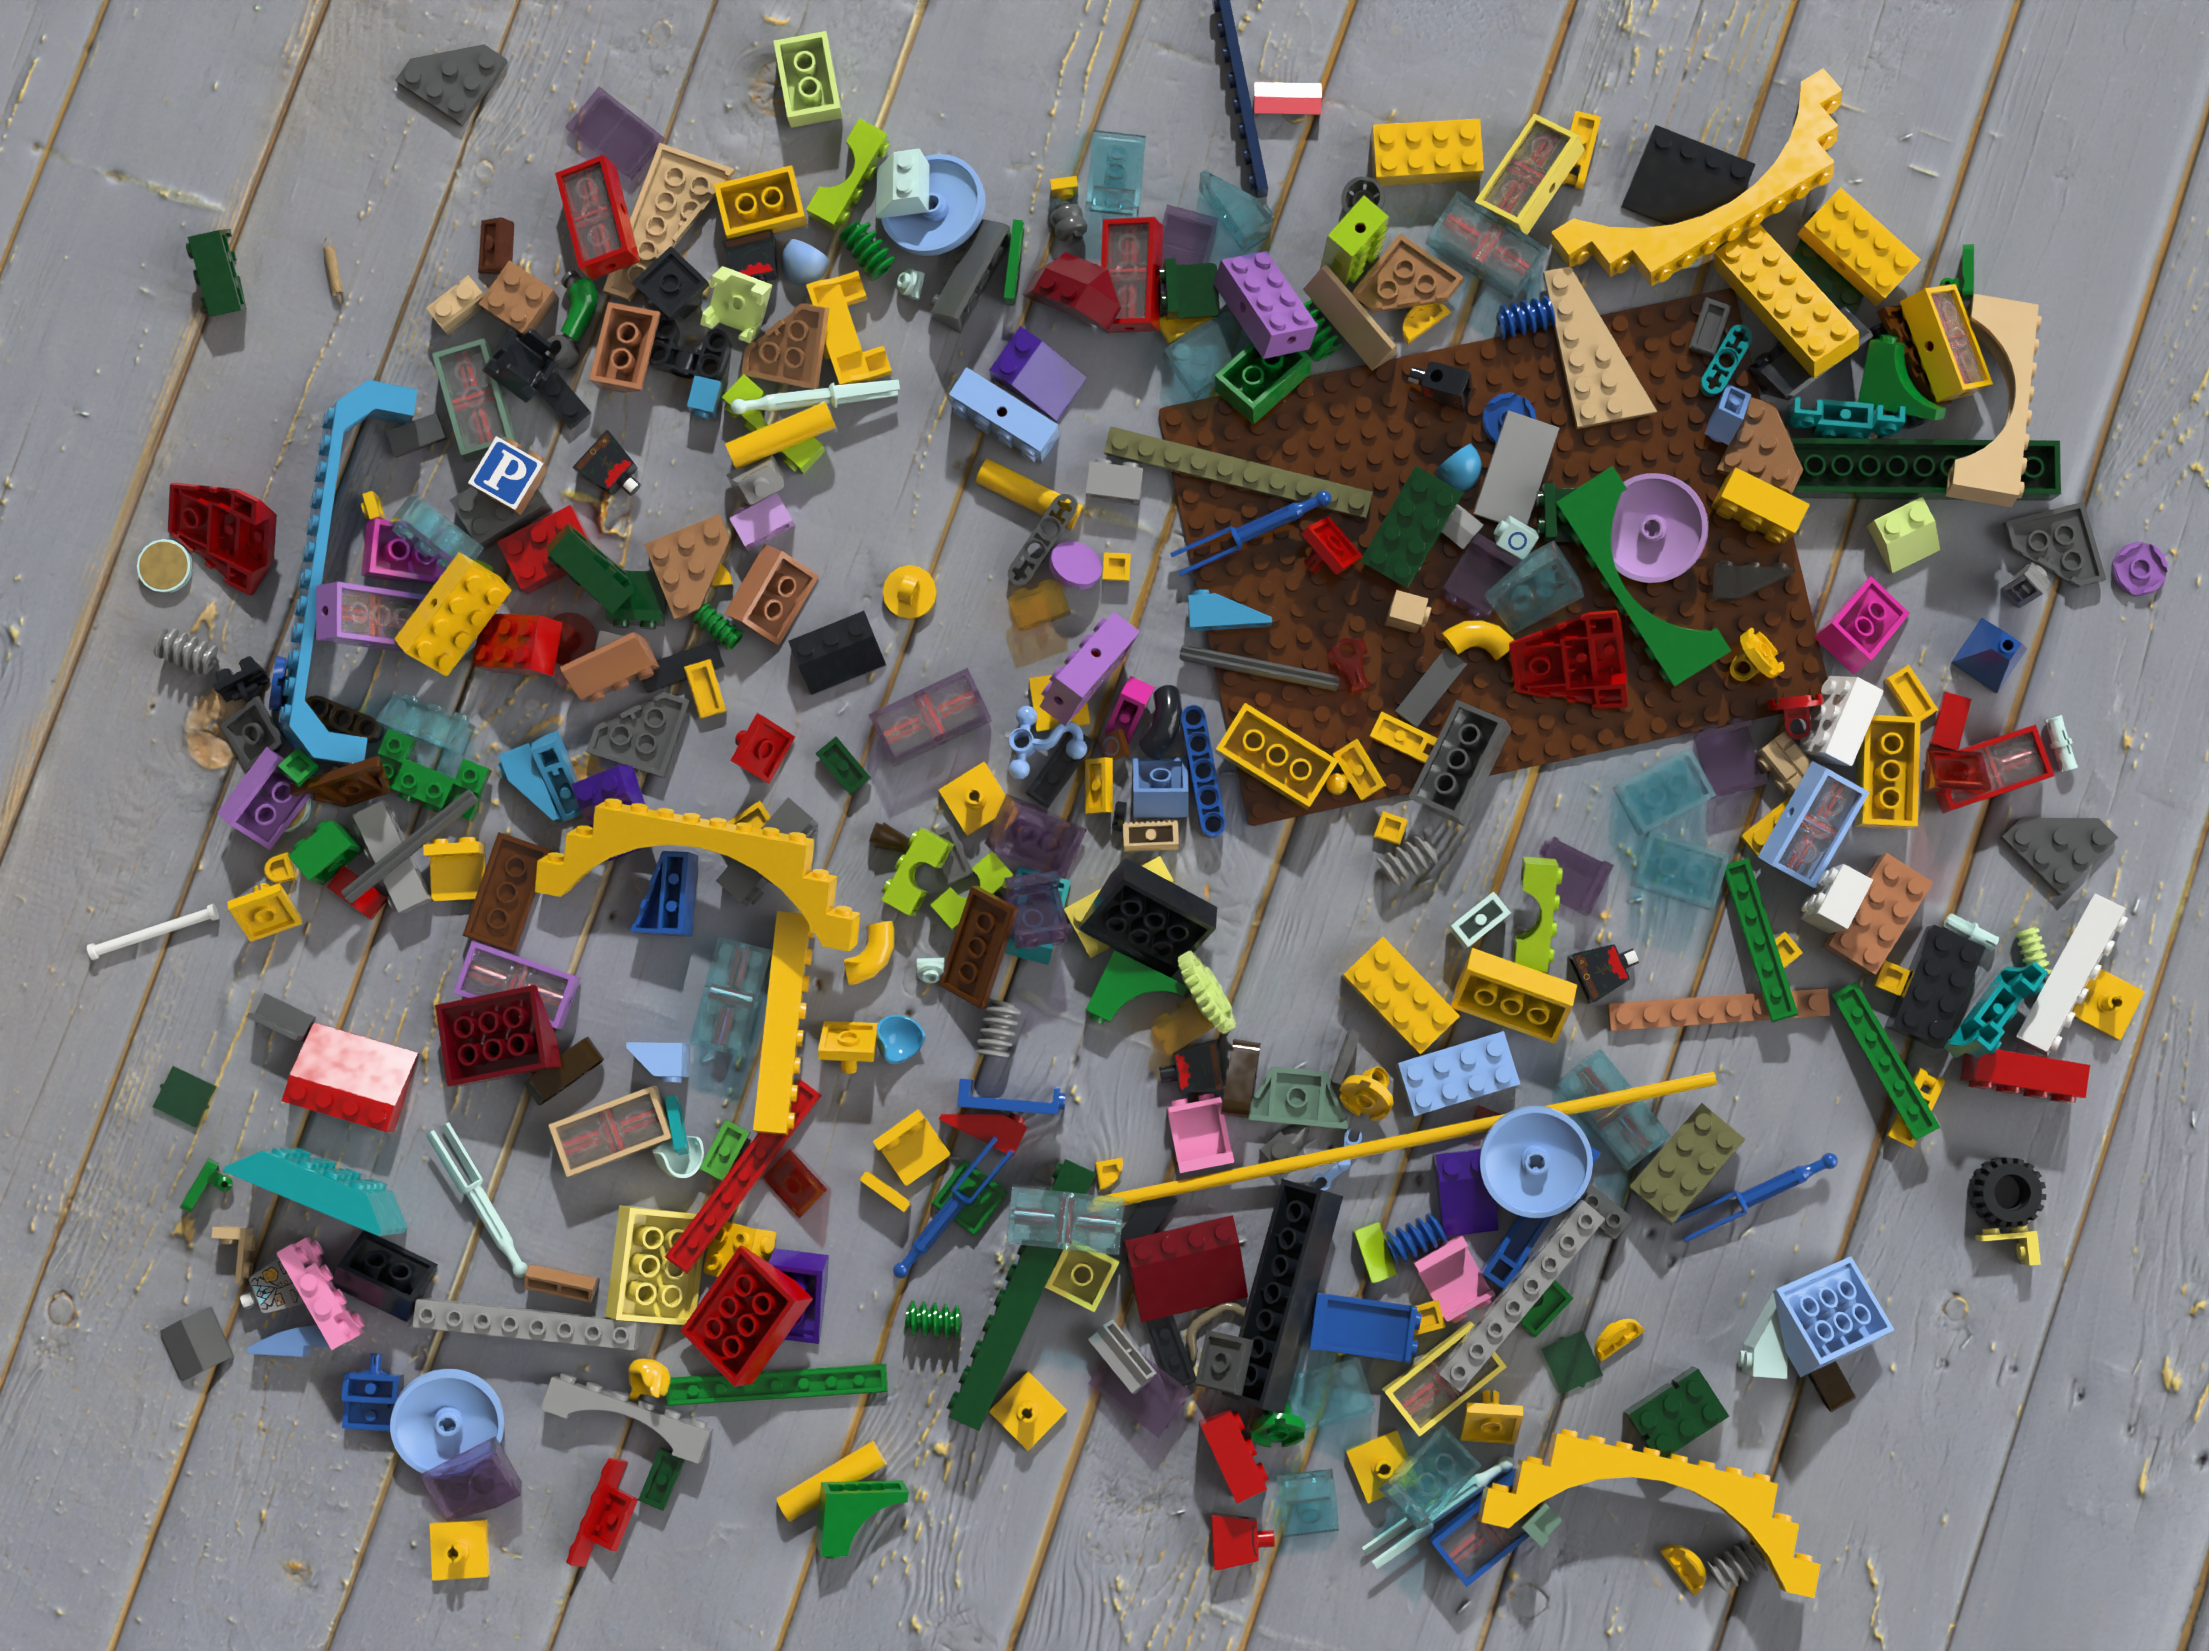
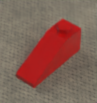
[939,1112,1028,1157]

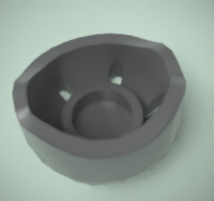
[1341,176,1385,213]

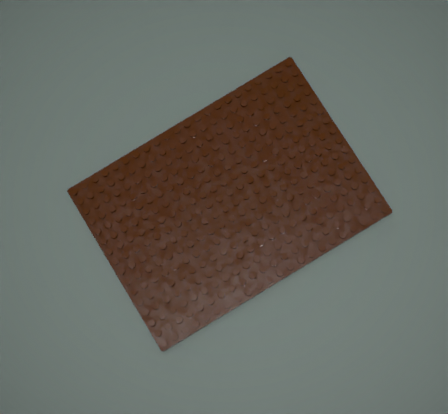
[1159,288,1828,826]

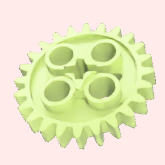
[1177,951,1236,1034]

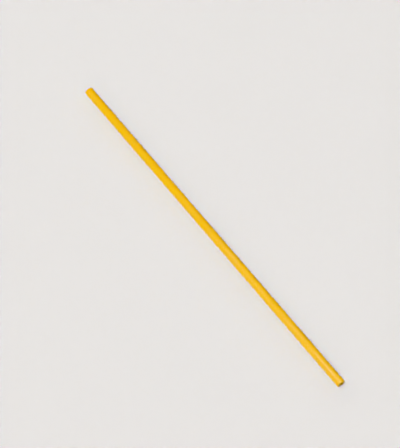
[1087,1071,1717,1212]

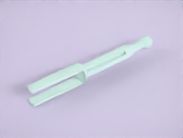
[731,380,900,414]
[426,1122,528,1278]
[1362,1456,1514,1569]

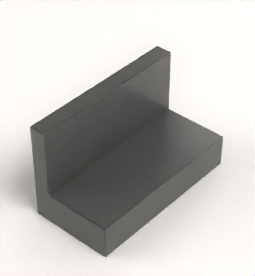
[246,993,316,1042]

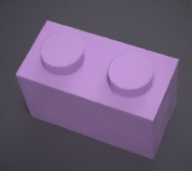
[729,493,795,551]

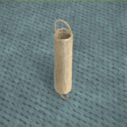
[323,237,343,304]

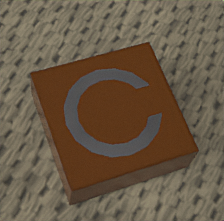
[1096,729,1131,761]

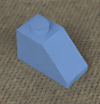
[1704,383,1751,445]

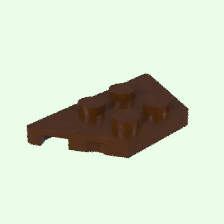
[290,756,390,808]

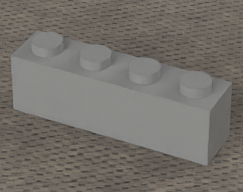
[352,801,434,915]

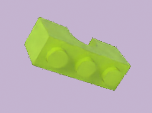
[881,828,955,916]
[930,851,1014,931]

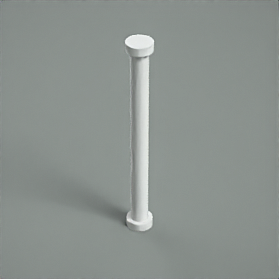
[87,904,219,960]

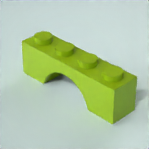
[806,118,890,232]
[722,374,825,474]
[1512,857,1563,972]

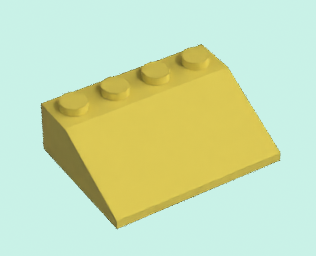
[605,1205,704,1325]

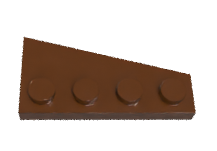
[1876,305,1952,407]

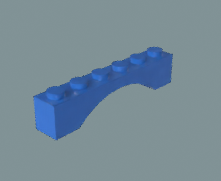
[1479,1146,1600,1289]

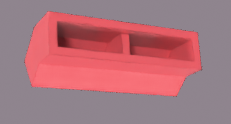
[1254,82,1322,115]

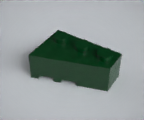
[186,229,247,317]
[546,523,635,614]

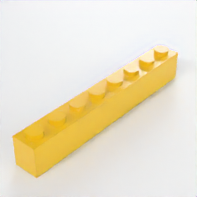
[753,911,815,1135]

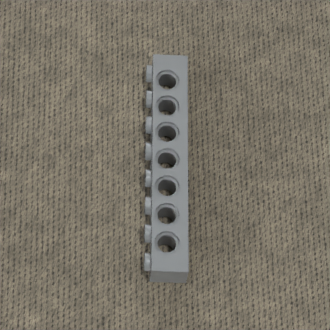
[1436,1200,1605,1392]
[412,1297,642,1350]

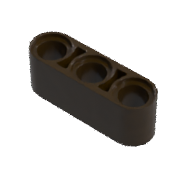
[306,695,384,743]
[523,1037,604,1106]
[1221,1039,1261,1119]
[1807,1361,1856,1413]

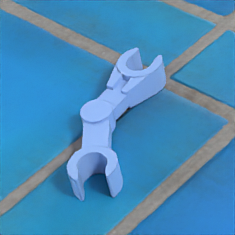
[1312,1129,1362,1191]

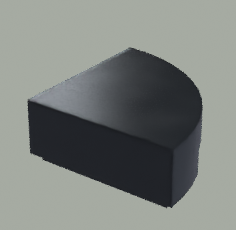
[1112,801,1127,832]

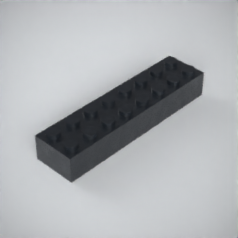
[1222,1179,1343,1413]

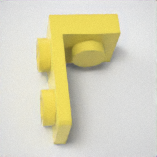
[1975,1225,2041,1265]

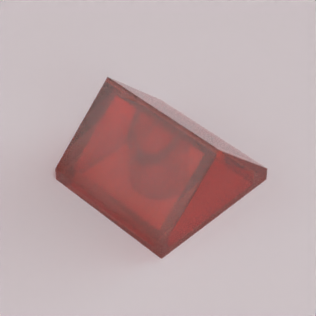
[1924,749,1991,795]
[763,1149,831,1218]

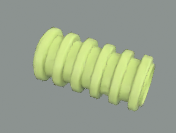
[2015,927,2052,977]

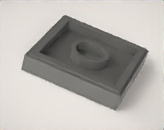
[1195,1330,1254,1396]

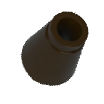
[869,822,910,853]

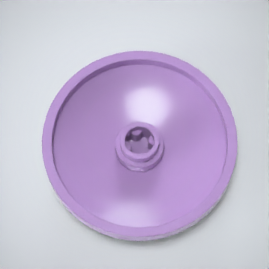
[1611,473,1708,583]

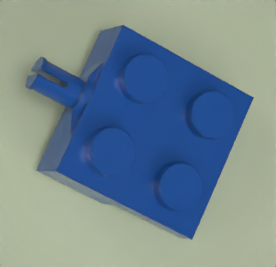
[341,1353,404,1431]

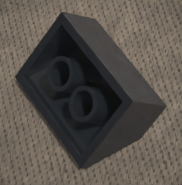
[788,611,886,695]
[333,1230,438,1322]

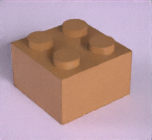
[478,260,559,335]

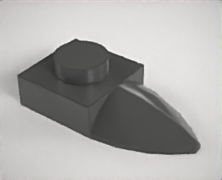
[1260,1124,1310,1161]

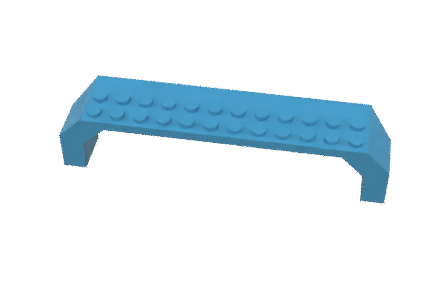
[279,380,418,767]

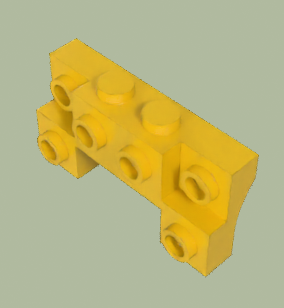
[806,271,893,385]

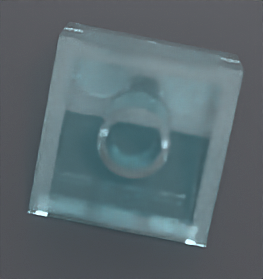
[1277,1469,1339,1537]

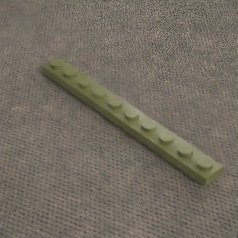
[1104,426,1373,520]

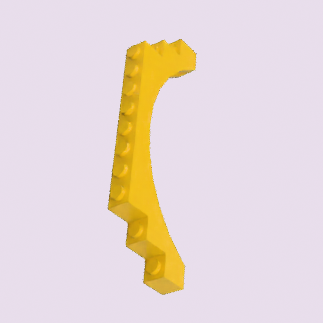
[1551,68,1842,287]
[535,799,861,952]
[1477,1428,1821,1598]

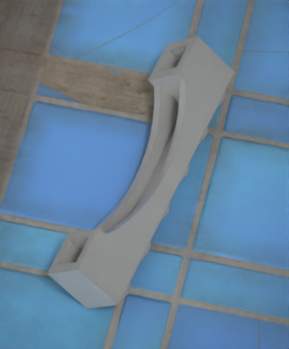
[540,1373,713,1464]

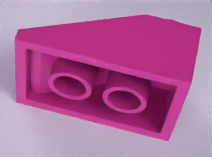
[361,518,455,584]
[1814,576,1910,675]

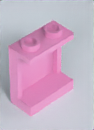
[1167,1093,1234,1173]

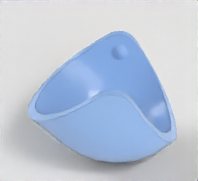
[782,239,829,285]

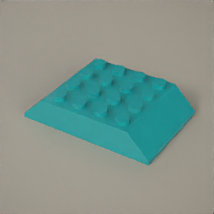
[223,1147,407,1236]

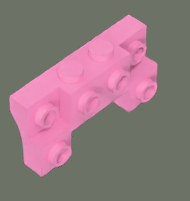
[276,1237,365,1350]

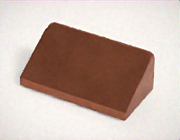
[478,217,514,274]

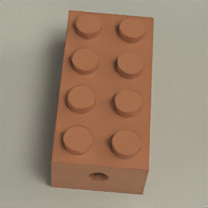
[1821,853,1934,976]

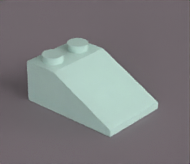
[1738,1293,1788,1379]

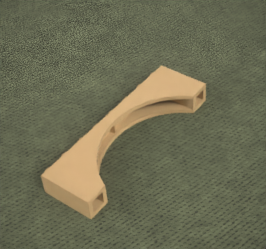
[1946,294,2042,508]

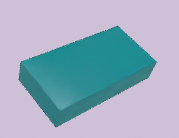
[665,1095,690,1156]

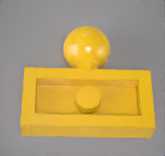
[1326,739,1386,800]

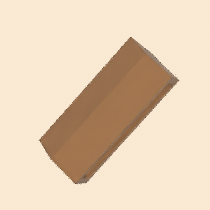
[523,1264,600,1303]

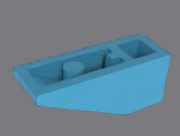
[1188,590,1272,632]
[531,730,582,822]
[497,743,563,823]

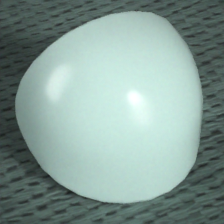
[652,1136,704,1178]

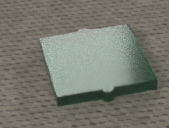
[153,1066,217,1127]
[1541,1330,1603,1394]

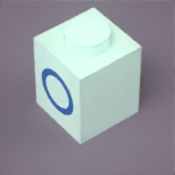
[1494,515,1539,560]

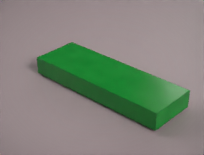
[1004,219,1025,306]

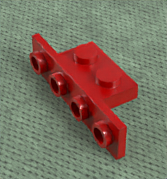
[566,1458,638,1567]

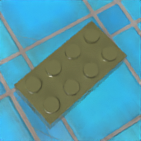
[1629,1103,1745,1226]

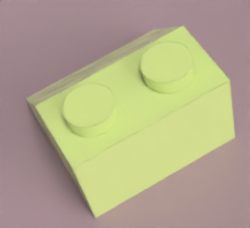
[1866,497,1940,574]

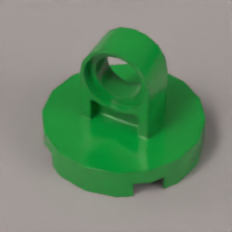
[1250,1400,1306,1447]

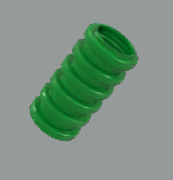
[693,603,743,650]

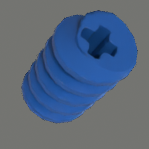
[1496,296,1556,340]
[1385,1213,1448,1266]

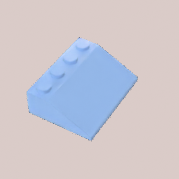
[1773,1256,1894,1377]

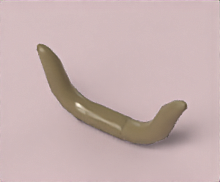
[1186,1302,1245,1362]

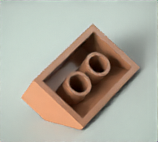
[589,302,661,393]
[724,544,819,646]
[560,632,660,704]

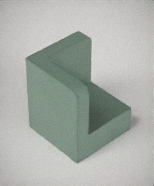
[1519,1501,1562,1548]

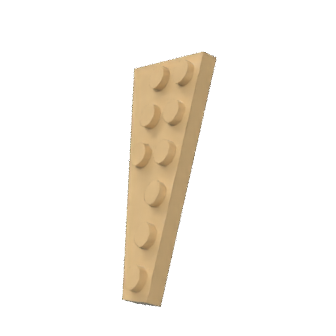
[603,143,735,302]
[1542,266,1657,429]

